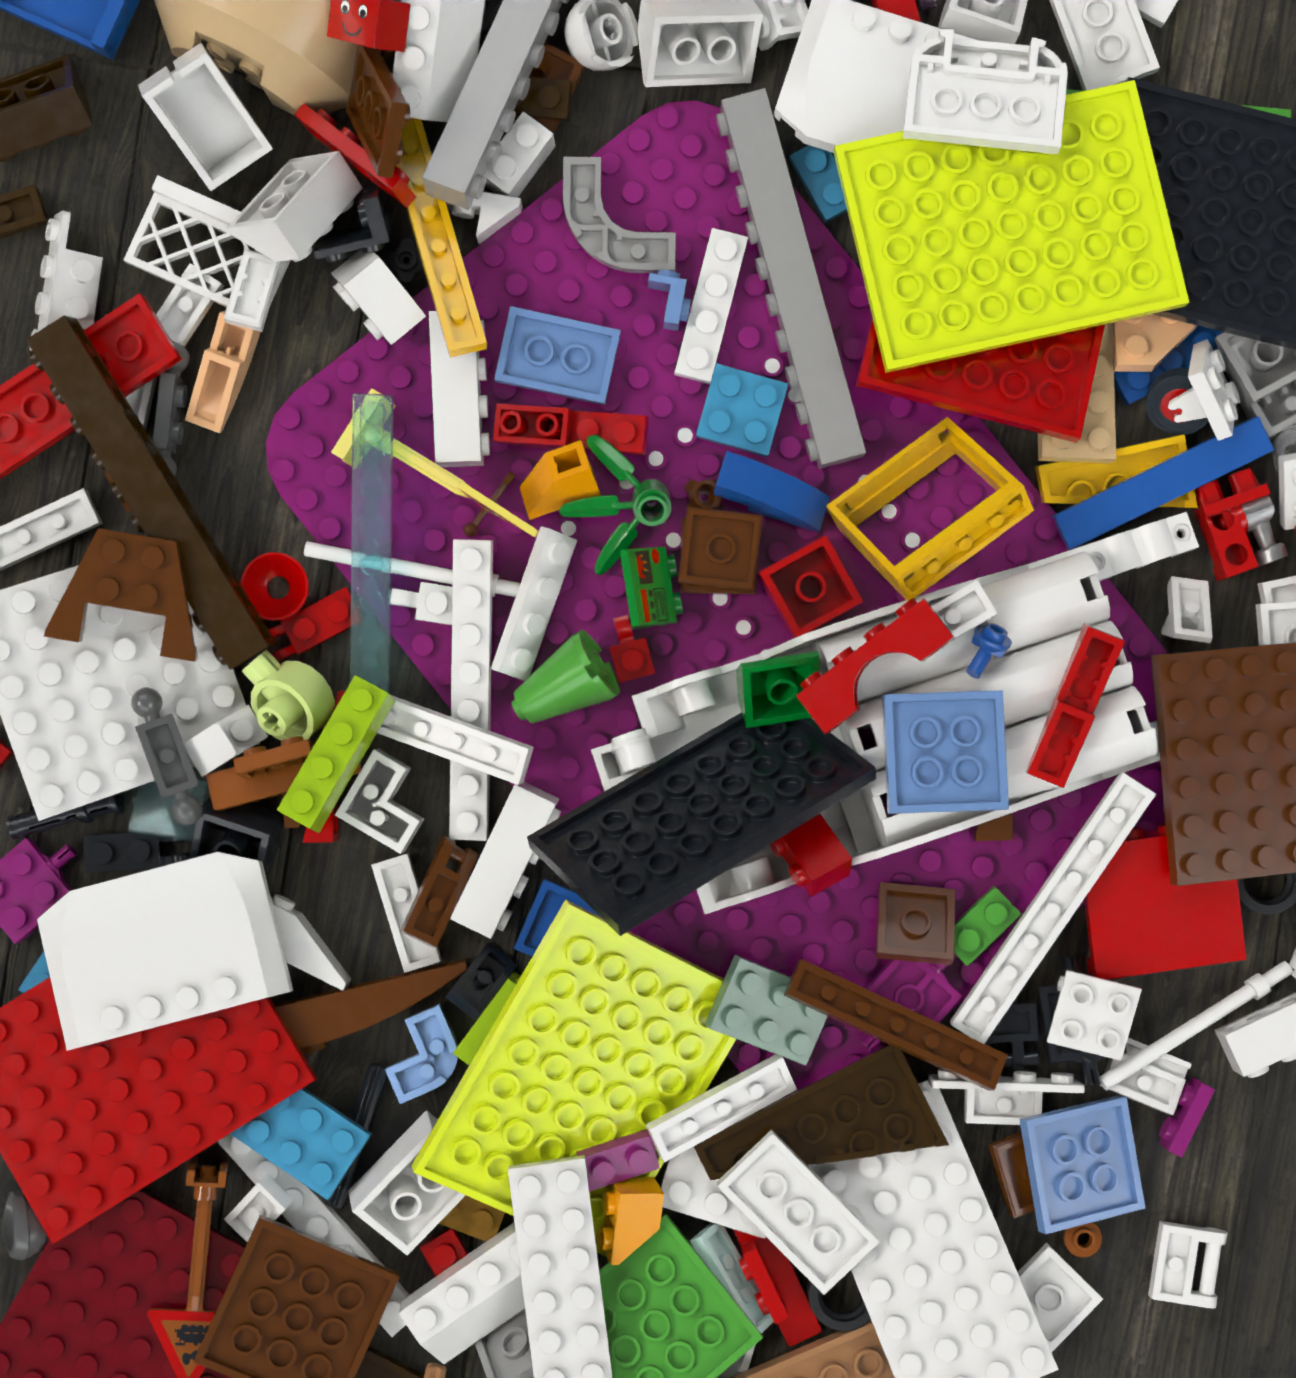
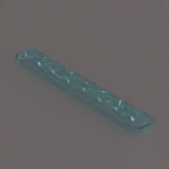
[350,393,394,694]

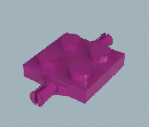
[0,838,77,944]
[860,953,962,1053]

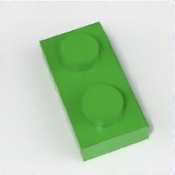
[954,886,1021,966]

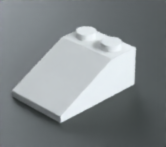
[938,0,1028,44]

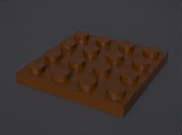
[193,1215,400,1378]

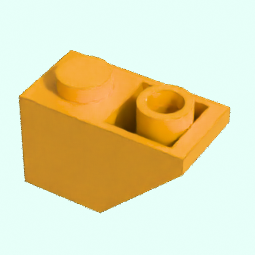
[519,440,601,520]
[598,1177,664,1265]

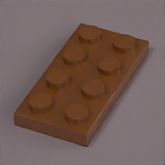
[346,45,410,178]

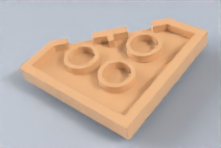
[1112,314,1198,372]

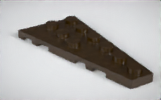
[694,1044,949,1180]

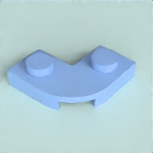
[385,1003,458,1104]

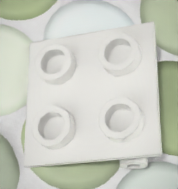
[1047,970,1142,1061]

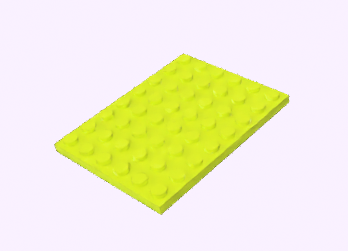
[833,80,1189,373]
[411,899,736,1256]

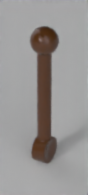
[463,471,517,537]

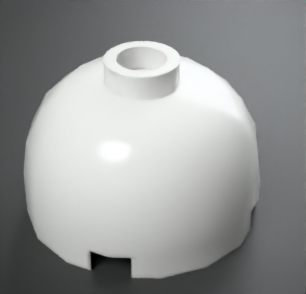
[564,0,639,71]

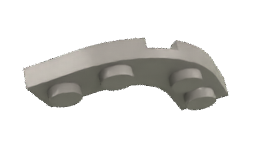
[563,157,676,273]

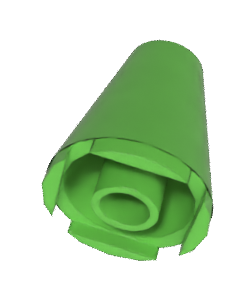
[512,630,621,724]

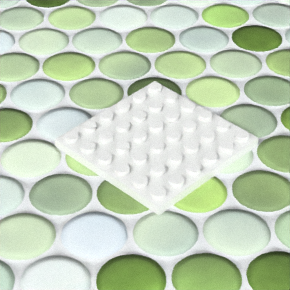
[0,565,260,821]

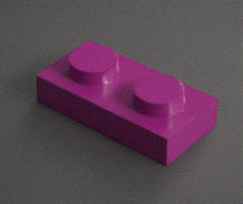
[1159,1077,1215,1158]
[576,1129,660,1192]

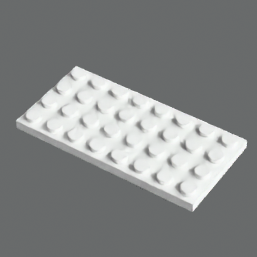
[808,1080,1059,1378]

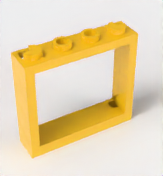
[826,417,1034,602]

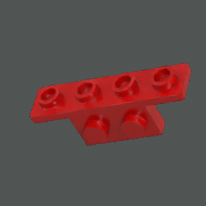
[733,1229,821,1346]

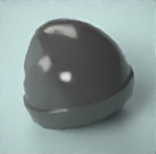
[2,1191,49,1261]

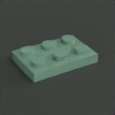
[704,955,828,1065]

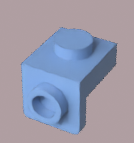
[648,270,691,331]

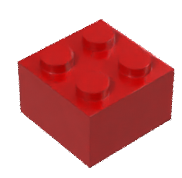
[757,535,863,639]

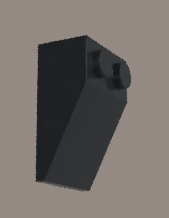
[189,796,284,880]

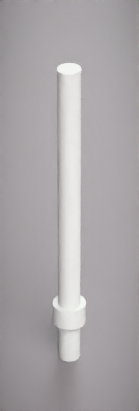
[304,541,520,597]
[1099,961,1293,1091]

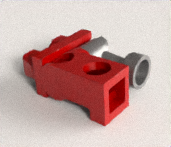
[1193,468,1288,581]

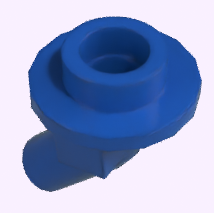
[966,623,1012,679]

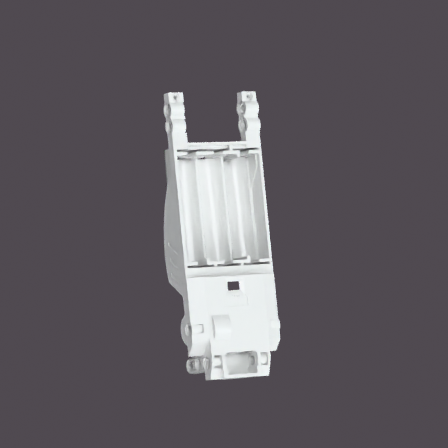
[591,512,1199,914]

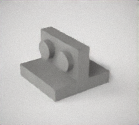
[475,1308,534,1378]

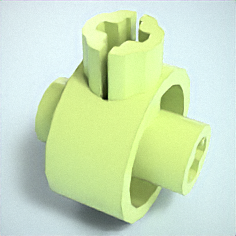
[242,649,335,741]

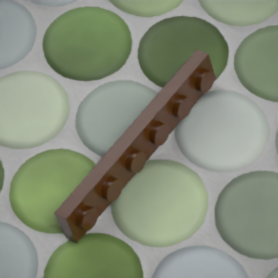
[784,959,1008,1091]

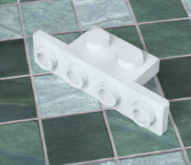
[30,210,103,351]
[928,1069,1085,1125]

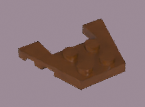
[44,528,198,662]

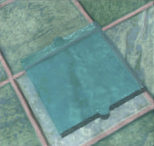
[128,780,208,841]

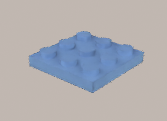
[882,690,1009,814]
[1019,1095,1146,1234]

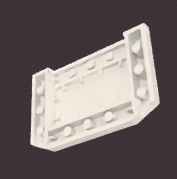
[774,0,976,153]
[37,852,293,1051]

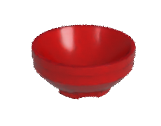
[240,552,310,621]

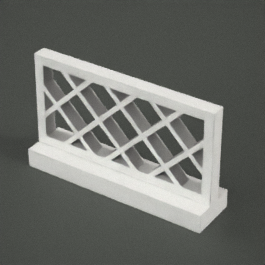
[124,175,291,307]

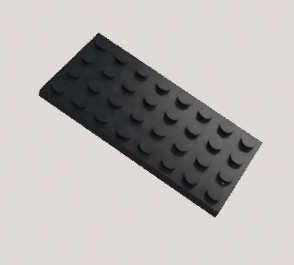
[527,712,876,936]

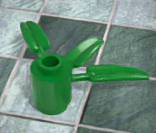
[559,435,671,575]

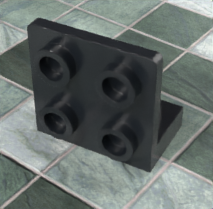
[313,184,391,262]

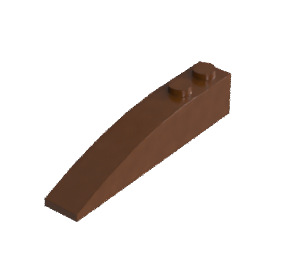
[274,958,470,1053]

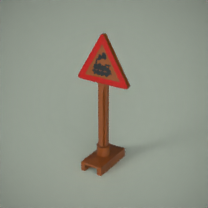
[147,1157,229,1378]

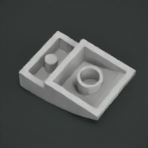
[1215,332,1296,439]

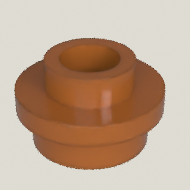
[1063,1222,1102,1257]

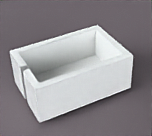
[138,43,273,191]

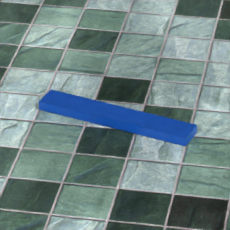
[1052,416,1274,550]

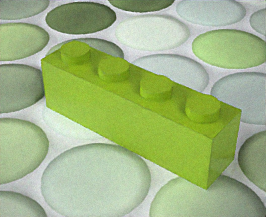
[277,675,396,833]

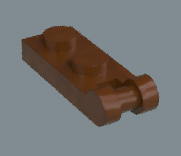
[400,836,478,948]

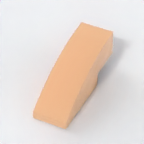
[185,311,260,433]

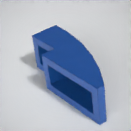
[713,451,830,533]

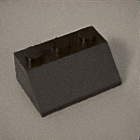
[0,54,93,162]

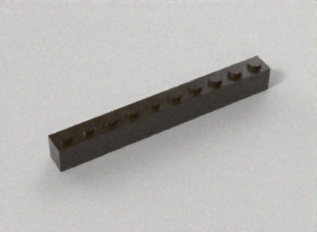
[26,315,277,670]

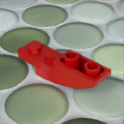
[493,404,649,455]

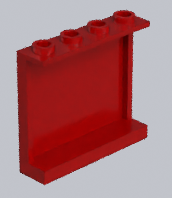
[1072,822,1246,980]

